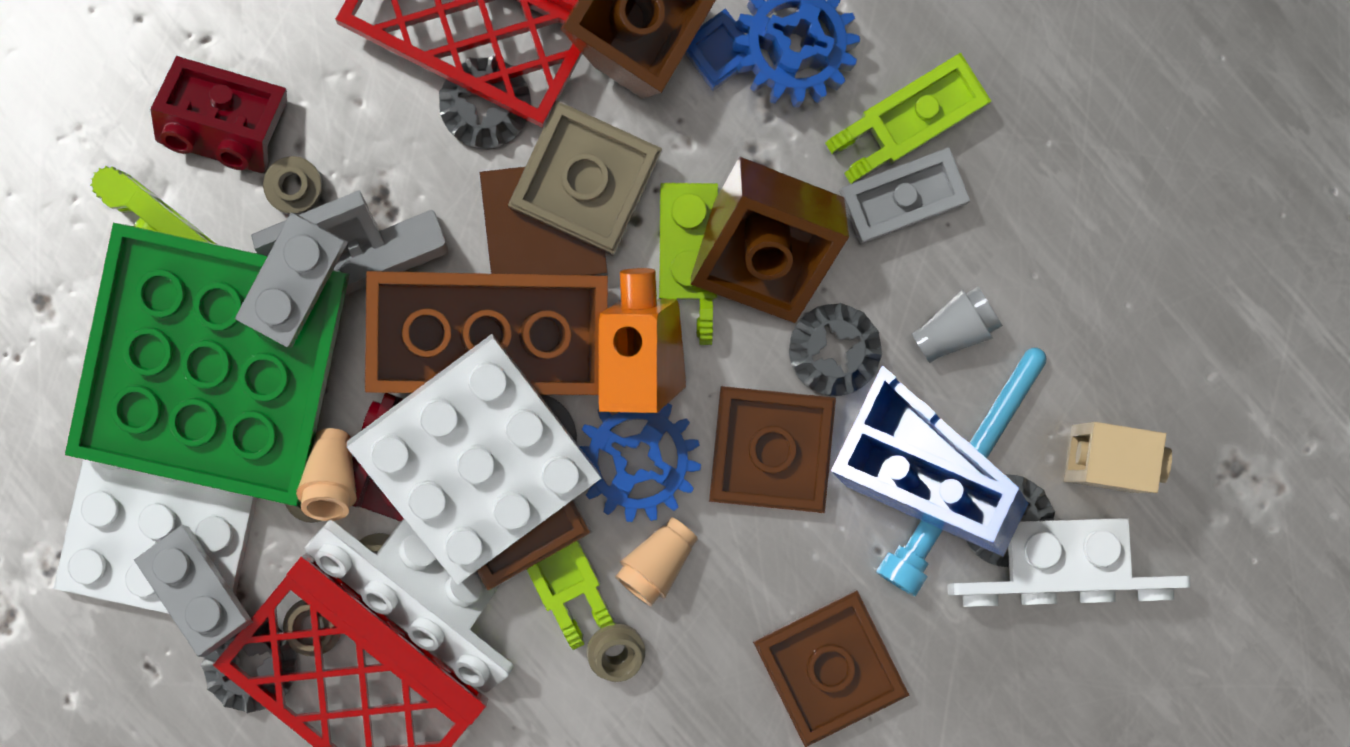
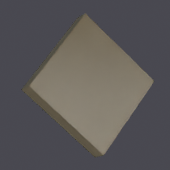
[508,100,662,256]

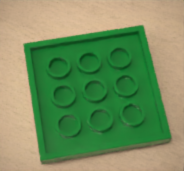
[65,222,350,506]

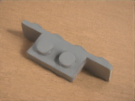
[251,190,449,295]

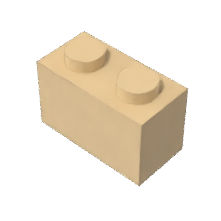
[1063,422,1172,493]

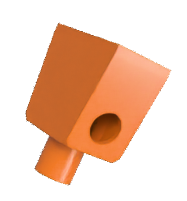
[599,268,686,413]

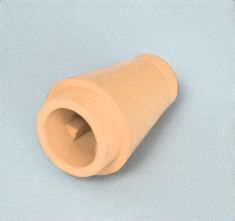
[296,428,357,521]
[615,517,698,606]

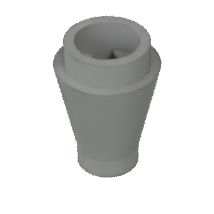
[912,286,1003,363]

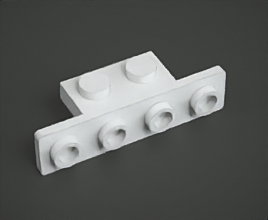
[948,518,1191,607]
[305,519,514,693]

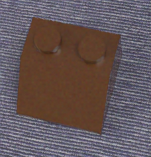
[560,0,716,99]
[691,157,849,323]

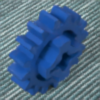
[732,0,860,107]
[579,403,701,522]

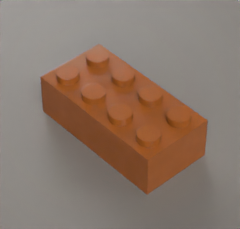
[365,271,608,395]

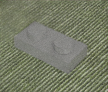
[839,147,970,244]
[235,212,348,347]
[134,525,253,657]

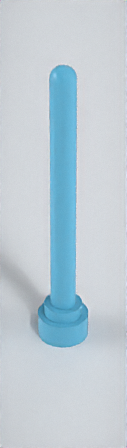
[876,348,1047,597]

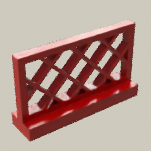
[335,0,582,128]
[213,553,488,747]

